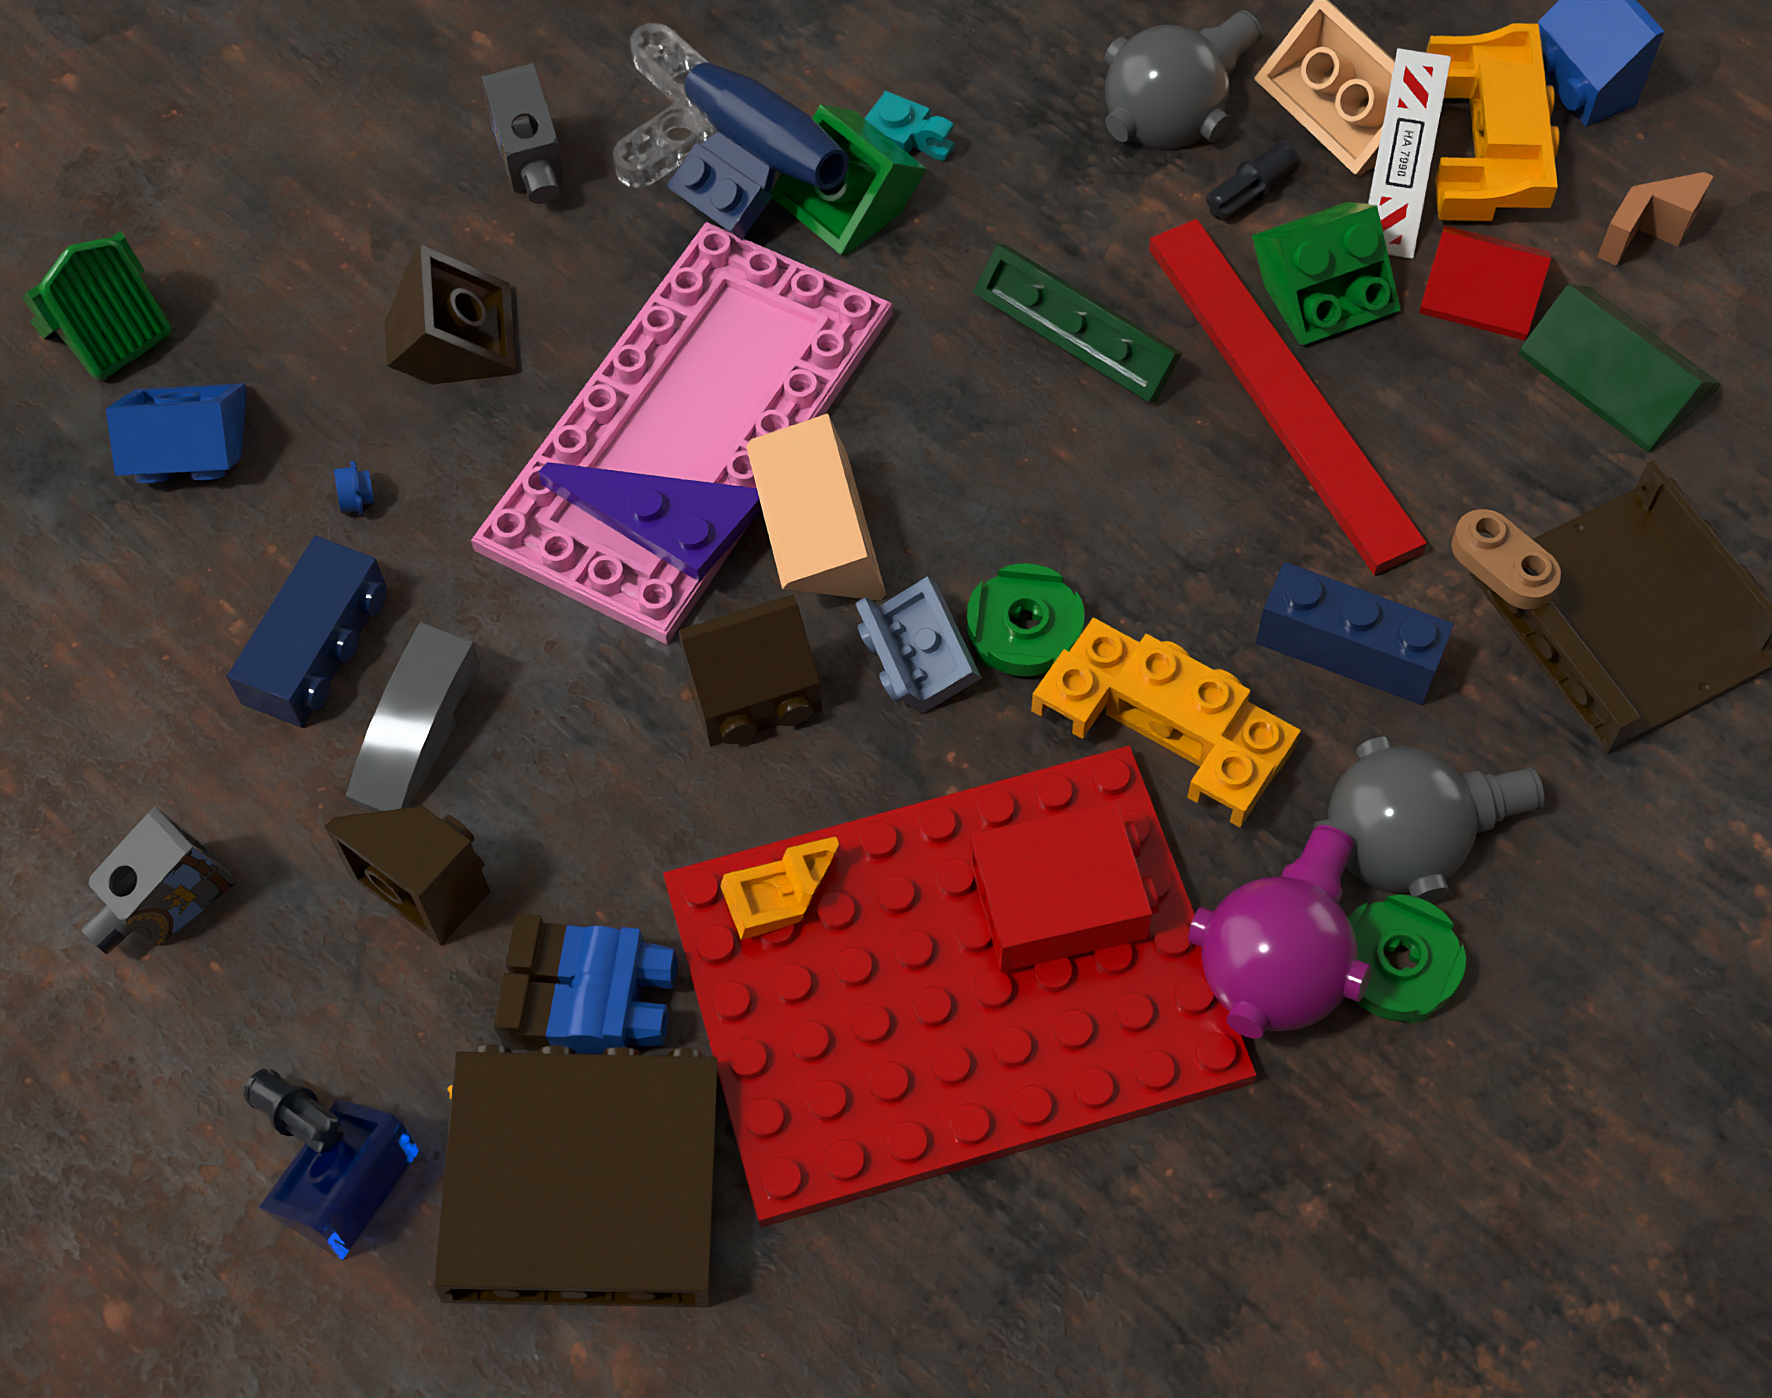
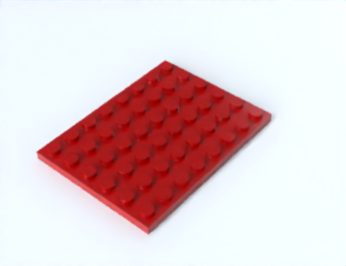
[663,745,1257,1228]

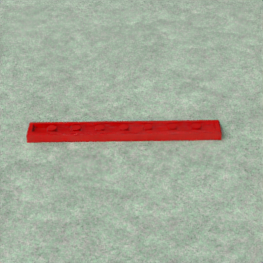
[1149,219,1427,576]

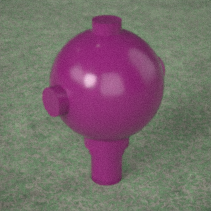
[1188,825,1372,1038]

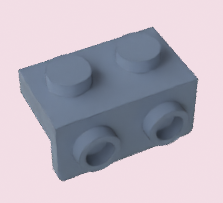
[856,576,982,714]

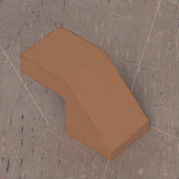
[1597,172,1714,266]

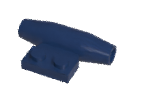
[667,62,849,240]

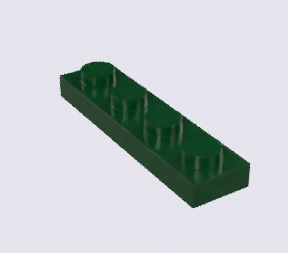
[973,244,1182,402]

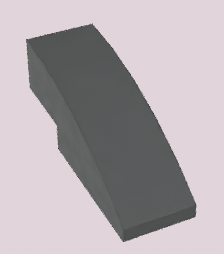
[345,622,481,812]

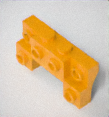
[1426,23,1559,221]
[1031,617,1301,828]

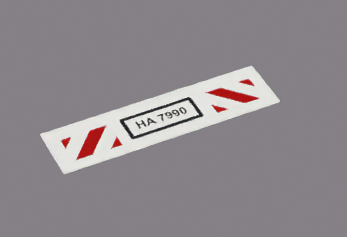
[1368,48,1451,258]

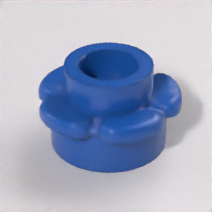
[334,461,374,516]

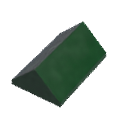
[1518,284,1721,453]

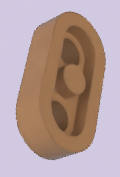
[1451,509,1561,609]

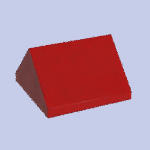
[1419,225,1551,341]

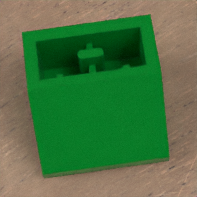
[1252,202,1401,345]

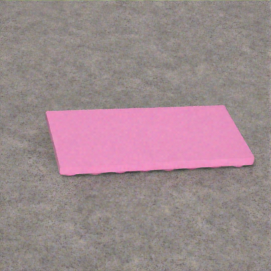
[471,222,892,645]

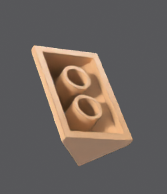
[1254,0,1395,176]
[746,413,886,601]

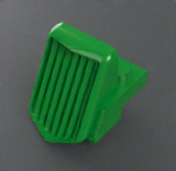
[21,231,171,380]

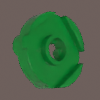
[967,563,1085,676]
[1348,894,1466,1024]

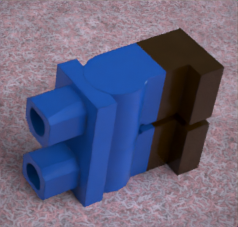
[493,913,679,1054]

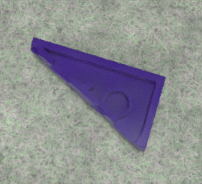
[538,462,762,582]

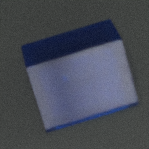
[259,1099,419,1261]

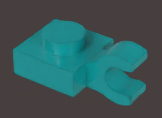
[864,91,955,161]

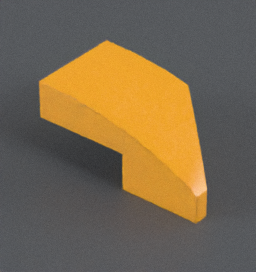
[721,836,839,940]

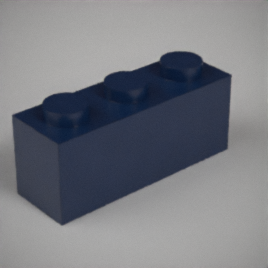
[226,535,387,728]
[1255,562,1454,705]

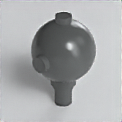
[1104,10,1262,150]
[1314,737,1544,903]

